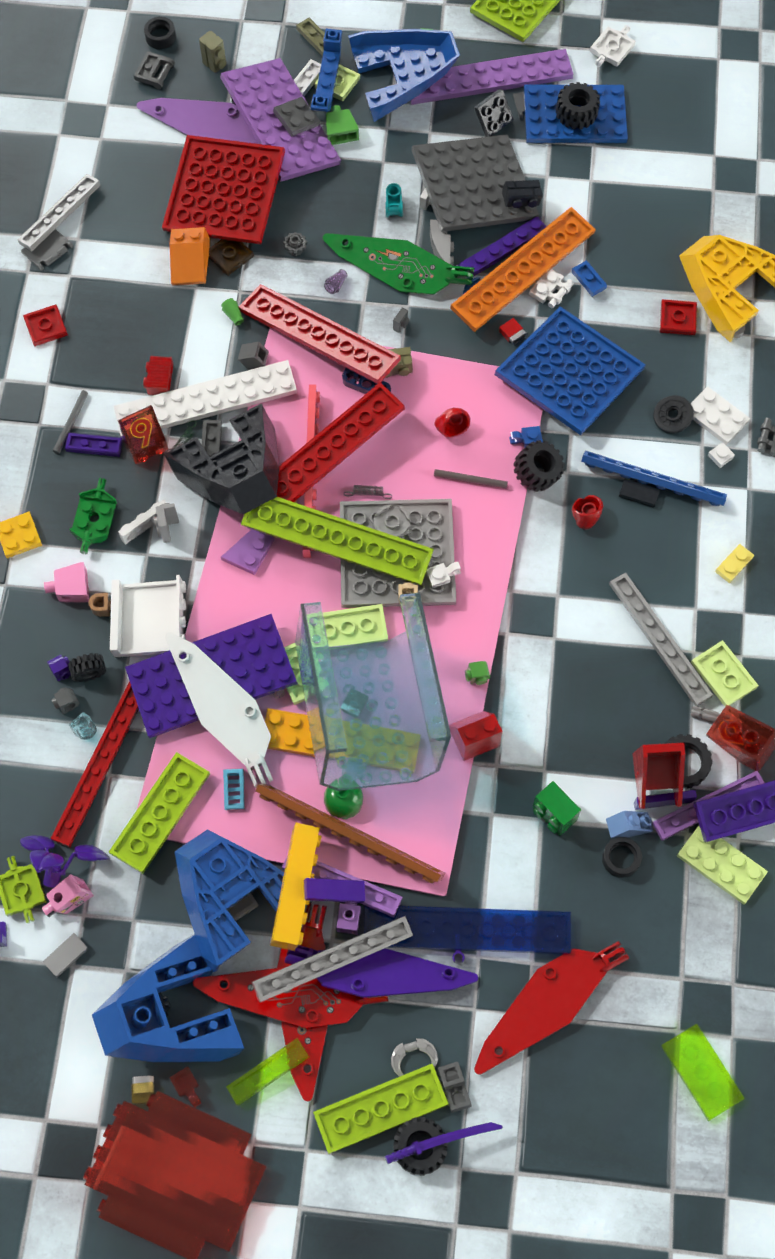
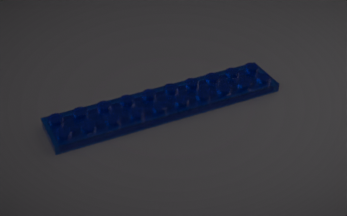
[364,905,571,954]

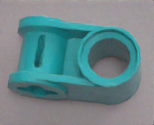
[385,183,403,217]

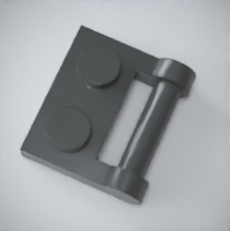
[134,51,175,90]

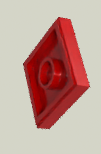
[660,299,697,335]
[23,304,68,347]

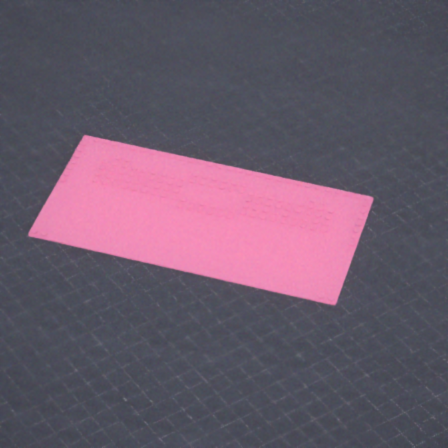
[137,328,543,897]

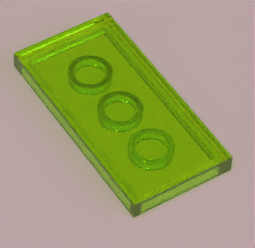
[661,1024,745,1121]

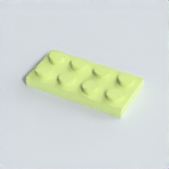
[306,604,388,653]
[677,826,768,905]

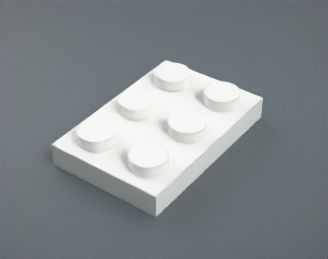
[691,386,750,445]

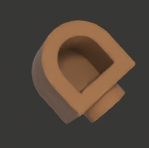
[89,593,111,617]

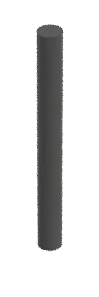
[53,390,88,454]
[434,469,508,489]

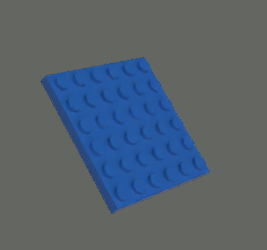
[494,306,645,435]

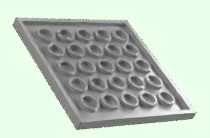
[340,499,456,608]

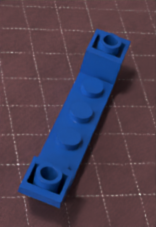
[311,28,342,112]

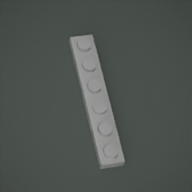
[17,174,101,251]

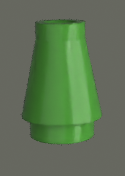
[221,298,244,326]

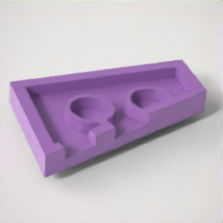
[221,529,276,575]

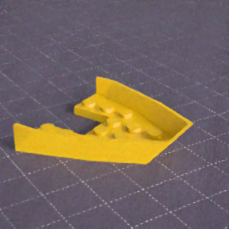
[679,235,775,342]

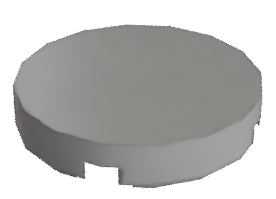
[373,505,410,538]

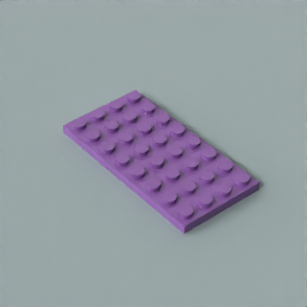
[220,58,341,182]

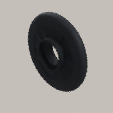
[653,395,694,433]

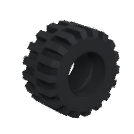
[556,82,600,129]
[513,440,565,492]
[393,1117,448,1176]

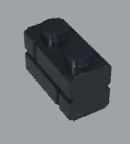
[502,180,543,208]

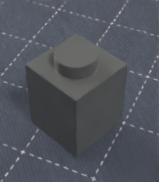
[238,342,269,369]

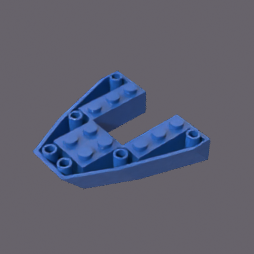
[92,934,244,1062]

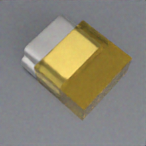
[131,1076,155,1105]

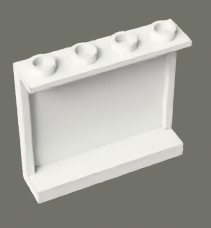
[110,575,186,657]

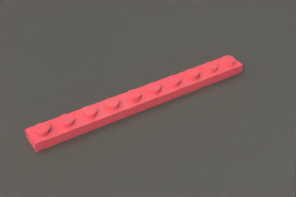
[302,384,320,558]

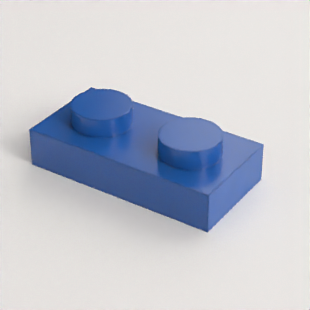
[572,260,607,297]

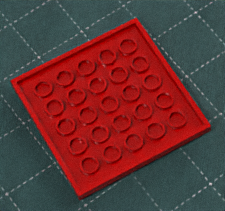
[162,135,285,244]

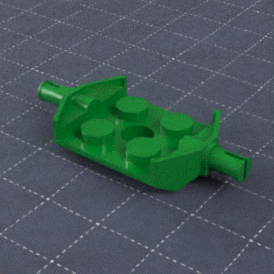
[69,478,117,554]

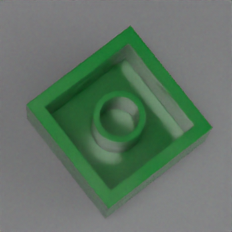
[532,781,581,836]

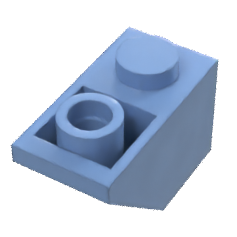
[606,811,653,838]

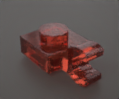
[170,1066,201,1108]

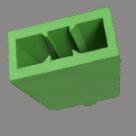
[326,105,359,145]

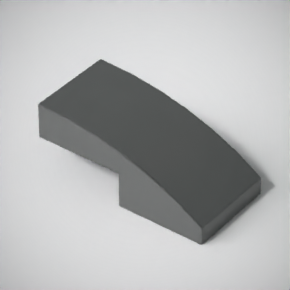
[438,1062,472,1113]

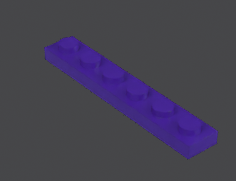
[456,216,547,277]

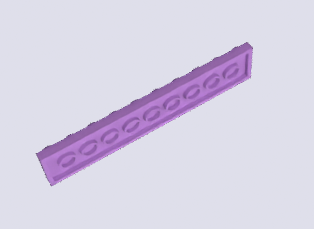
[410,49,573,105]

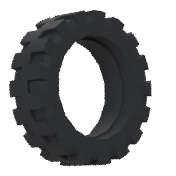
[664,734,713,789]

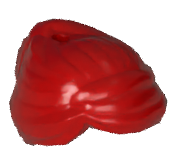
[434,407,471,437]
[572,495,603,529]

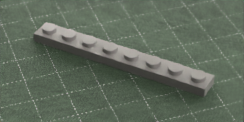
[609,573,713,706]
[252,916,413,1002]

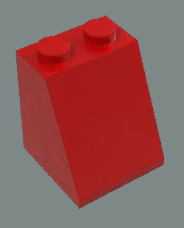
[448,711,503,761]

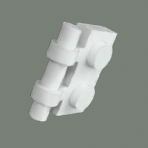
[529,269,574,308]

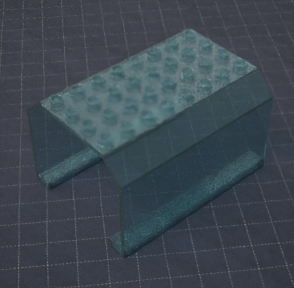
[295,593,451,791]

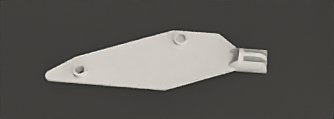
[165,632,273,788]

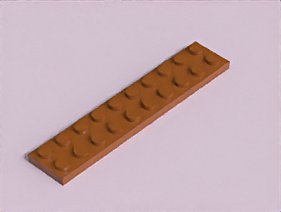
[255,784,445,884]

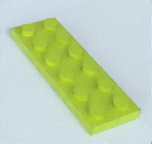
[109,752,210,874]
[313,1064,449,1154]

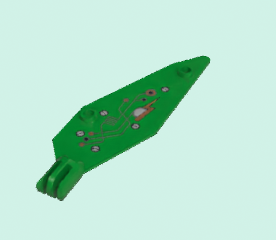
[323,233,474,295]

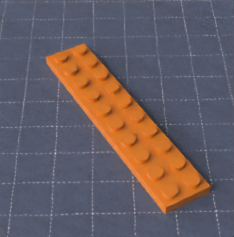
[450,207,596,332]

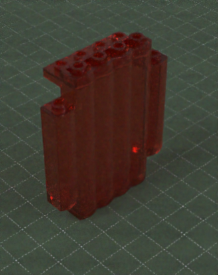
[83,1091,266,1259]

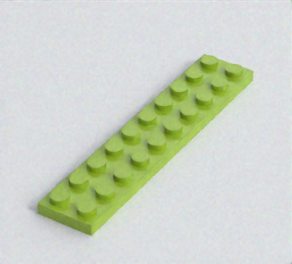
[241,497,434,586]

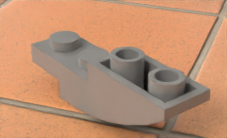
[430,220,454,265]

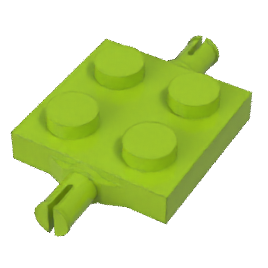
[0,856,47,923]

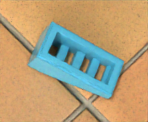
[223,769,245,810]

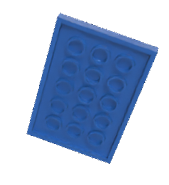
[524,85,628,143]

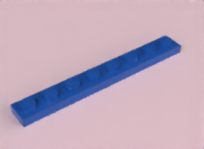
[581,450,727,506]

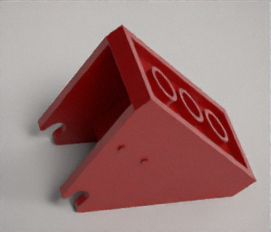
[632,743,685,809]

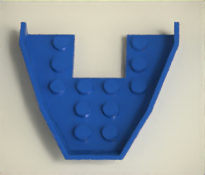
[348,29,460,122]
[175,829,313,973]

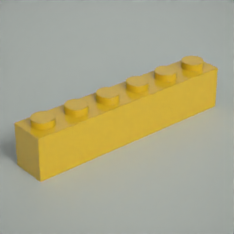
[270,822,322,951]

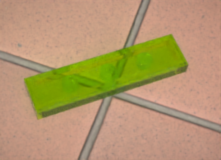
[226,1038,309,1106]

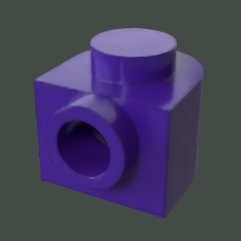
[47,654,71,681]

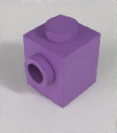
[336,902,361,935]

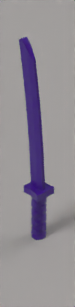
[385,1122,503,1164]

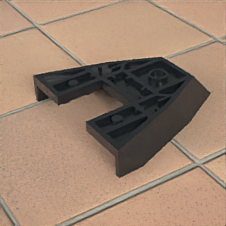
[164,403,279,514]

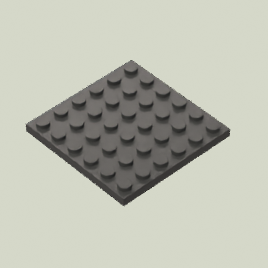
[412,134,539,232]

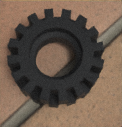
[68,653,106,682]

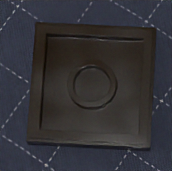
[209,239,254,276]

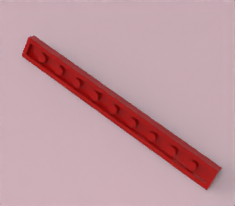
[50,681,139,848]

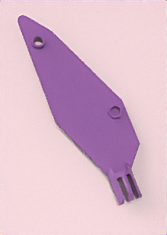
[137,98,258,144]

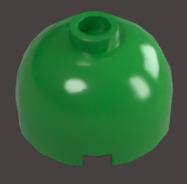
[324,778,363,819]

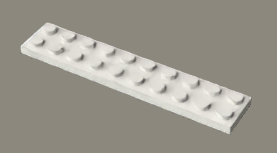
[114,360,297,439]

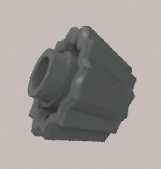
[283,232,307,256]

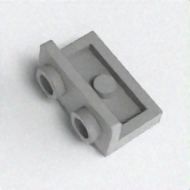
[154,503,179,543]

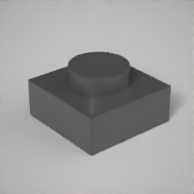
[393,307,409,333]

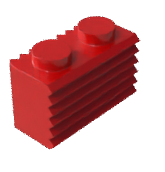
[143,356,174,395]

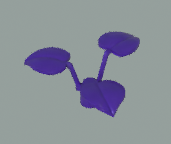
[20,835,110,888]

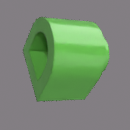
[465,661,490,685]

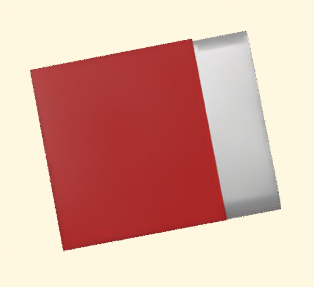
[499,318,527,345]

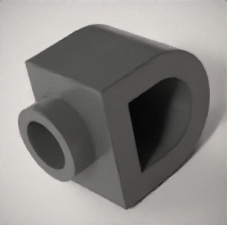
[51,687,79,714]

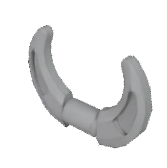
[391,1038,438,1077]

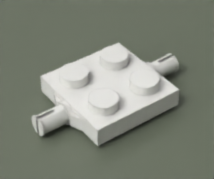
[590,25,636,67]

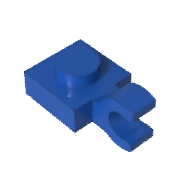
[509,426,543,447]

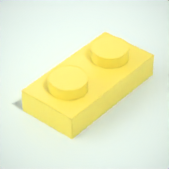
[715,544,754,583]

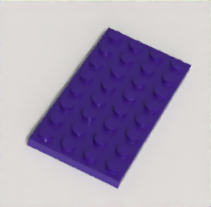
[125,613,298,739]

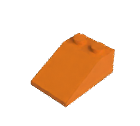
[169,227,210,286]

